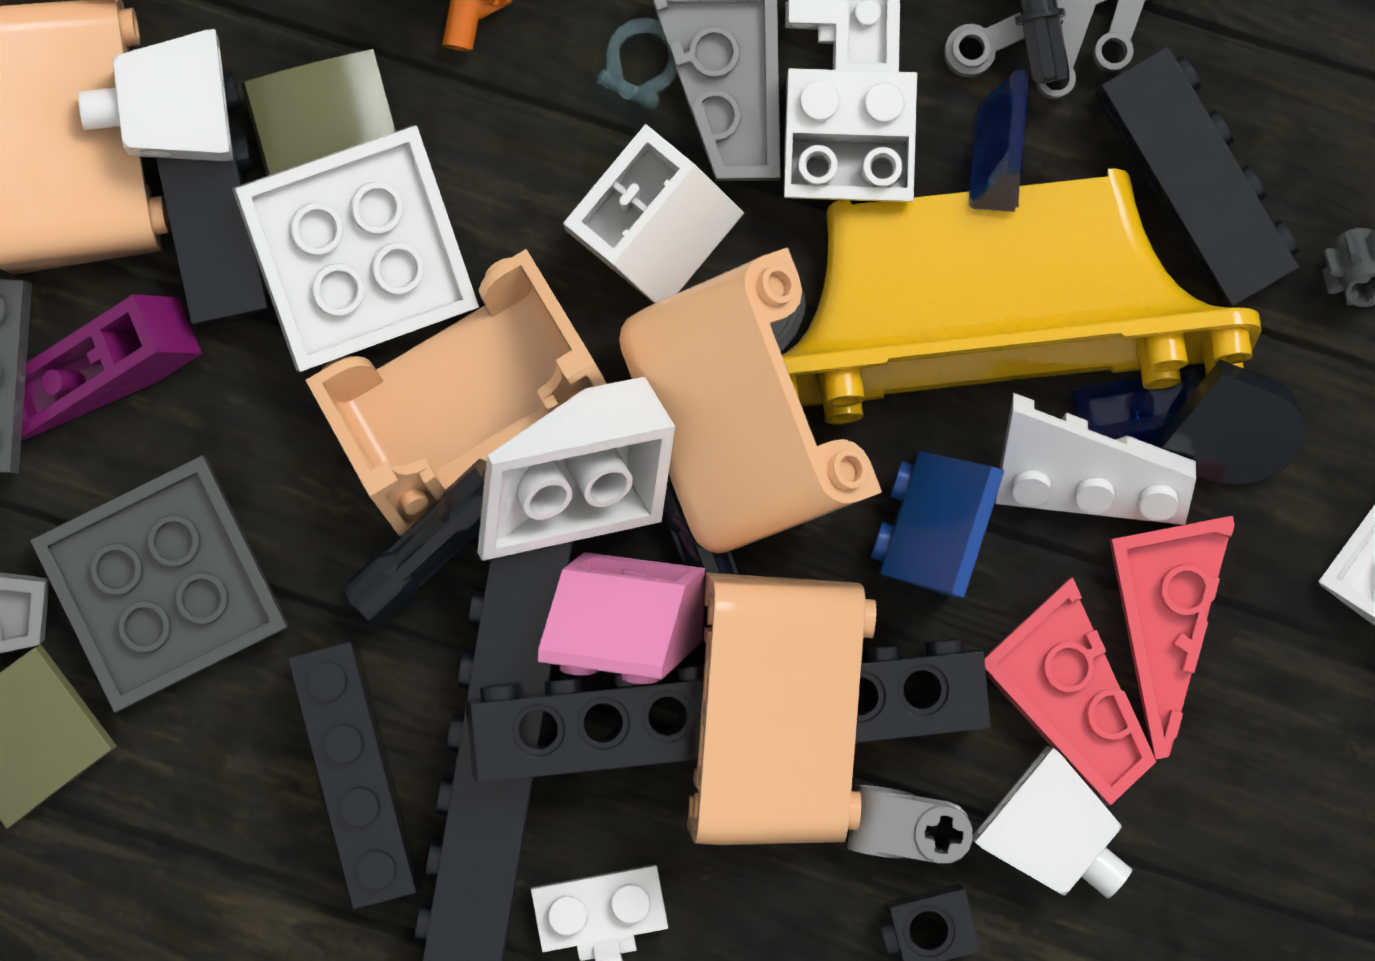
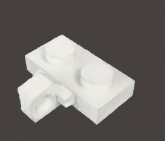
[785,0,900,72]
[531,864,668,961]

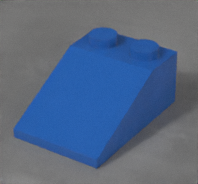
[871,451,1004,598]

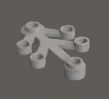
[944,0,1148,100]

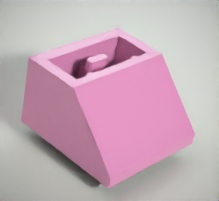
[538,552,705,684]

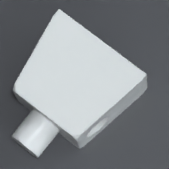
[78,29,233,161]
[973,745,1132,899]

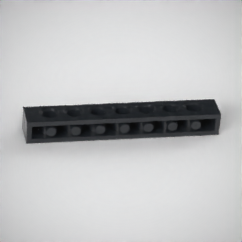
[465,638,991,783]

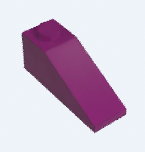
[21,294,202,440]

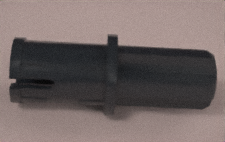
[1015,0,1070,84]

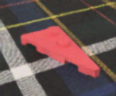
[1109,516,1235,759]

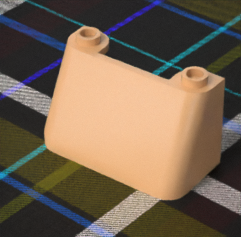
[0,0,170,275]
[619,248,882,553]
[306,249,607,536]
[687,573,876,845]

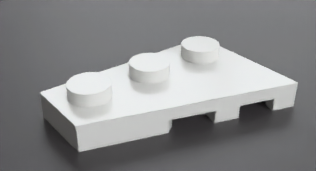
[995,393,1196,525]

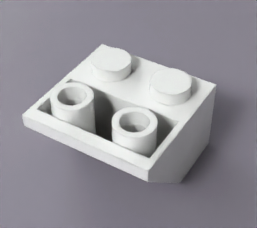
[784,68,917,202]
[563,124,744,304]

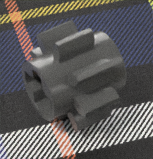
[1322,228,1375,307]

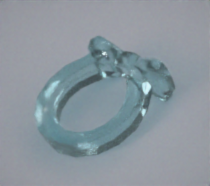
[597,18,678,110]

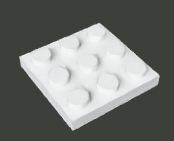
[232,125,479,372]

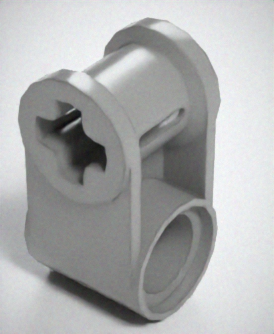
[847,785,973,864]

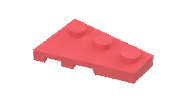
[984,577,1157,806]

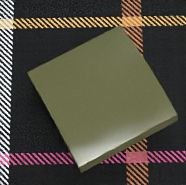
[241,49,396,176]
[0,644,117,829]

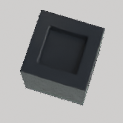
[879,884,981,961]

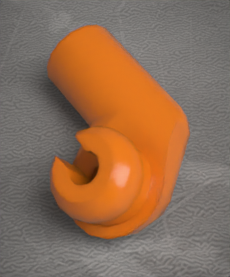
[442,0,513,52]

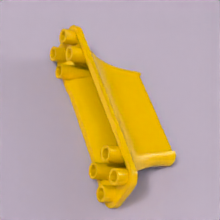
[782,169,1262,424]

